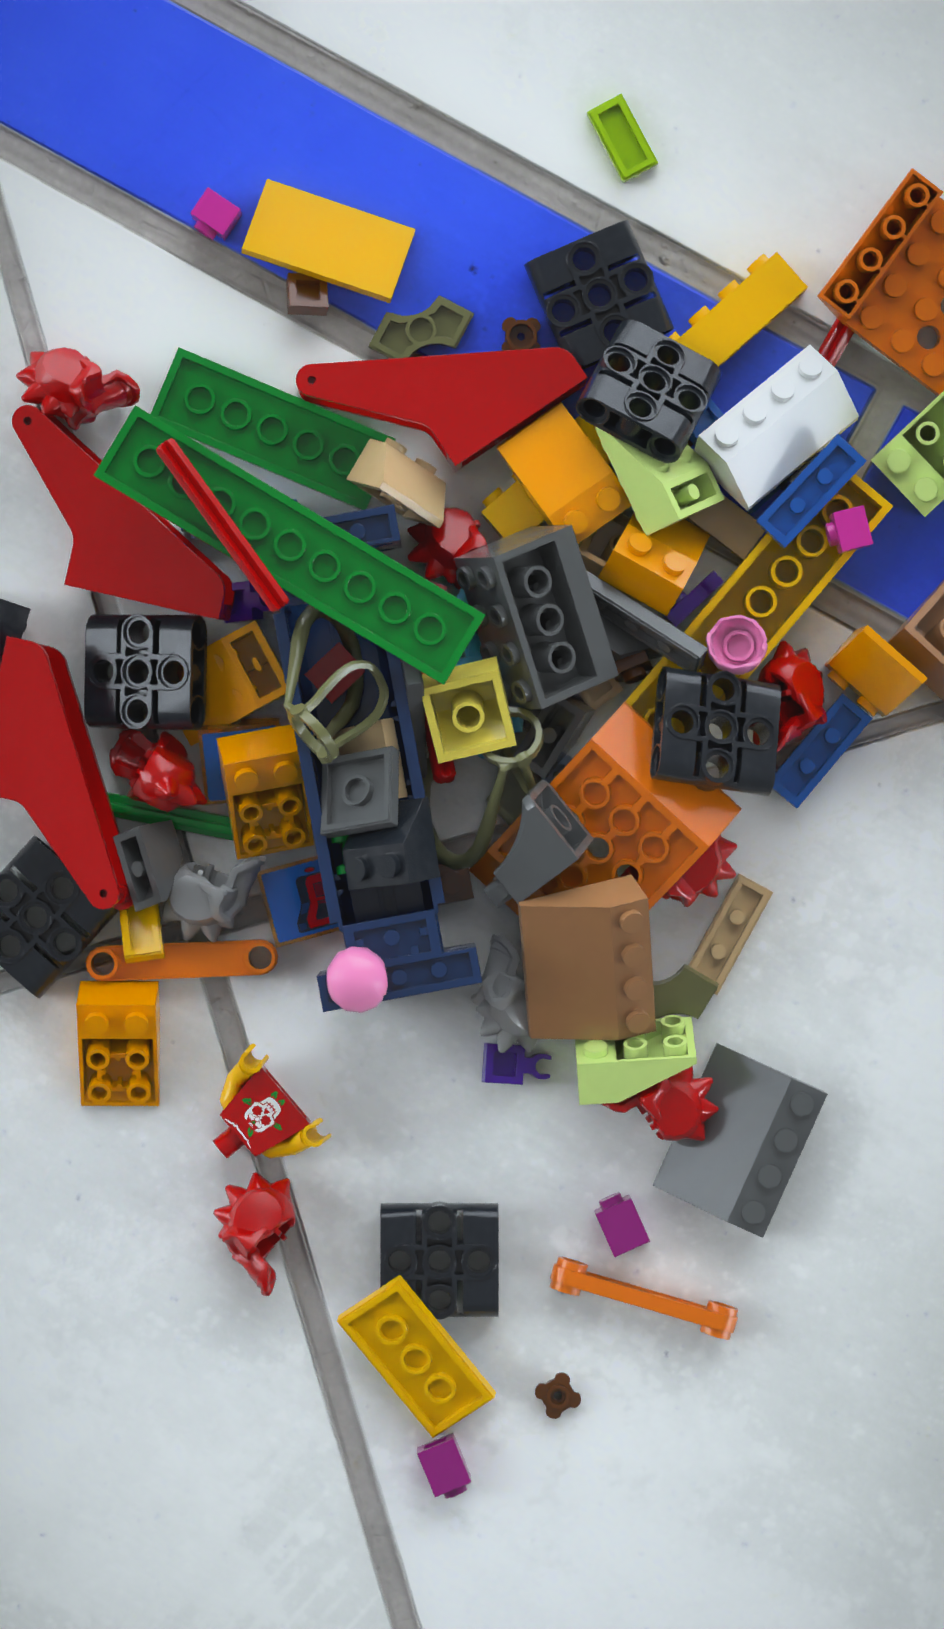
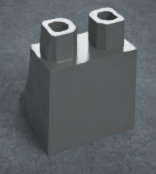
[483,780,594,908]

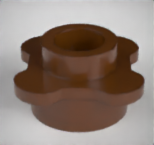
[502,317,541,351]
[535,1372,581,1419]

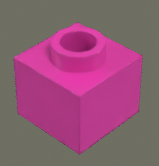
[190,187,242,240]
[825,505,873,554]

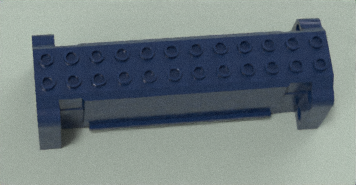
[273,504,483,1012]

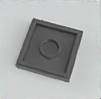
[320,746,399,839]

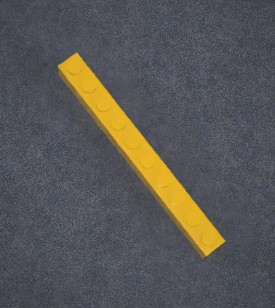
[481,252,808,538]

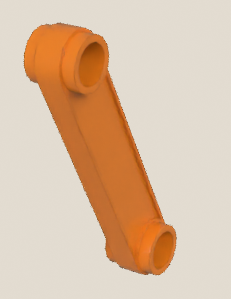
[86,939,279,981]
[549,1256,738,1340]

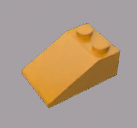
[496,402,631,543]
[598,512,710,616]
[824,625,927,717]

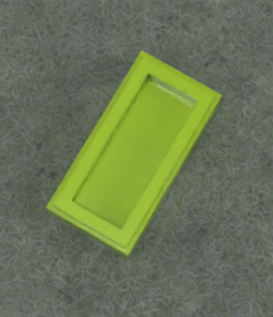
[587,93,658,183]

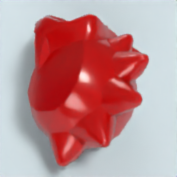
[16,347,140,431]
[407,507,487,591]
[753,640,827,752]
[109,729,207,812]
[619,834,737,907]
[601,1066,719,1141]
[213,1172,296,1296]

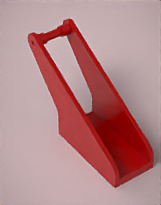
[296,347,588,472]
[12,405,235,621]
[0,636,133,910]

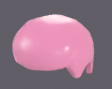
[706,614,768,675]
[326,946,388,1013]

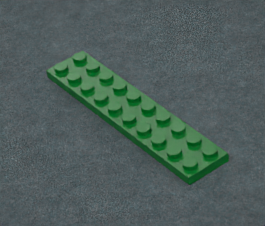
[93,405,486,685]

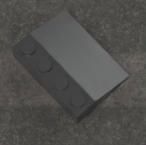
[653,1043,828,1238]

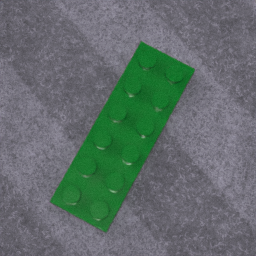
[151,347,396,510]

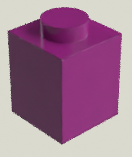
[594,1192,650,1257]
[417,1433,471,1499]

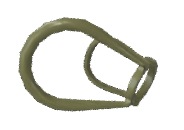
[283,605,389,764]
[422,707,544,870]

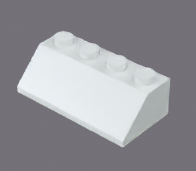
[694,345,859,511]

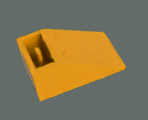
[177,620,286,746]
[216,724,314,860]
[76,981,160,1106]

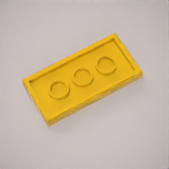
[241,179,416,303]
[337,1275,496,1438]

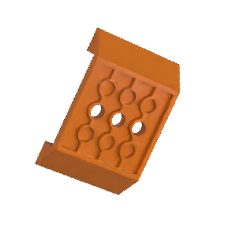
[817,168,944,396]
[469,702,742,916]

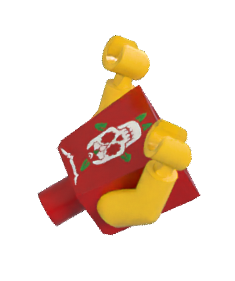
[213,1044,332,1159]

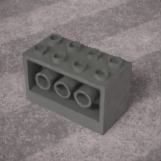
[454,525,619,709]

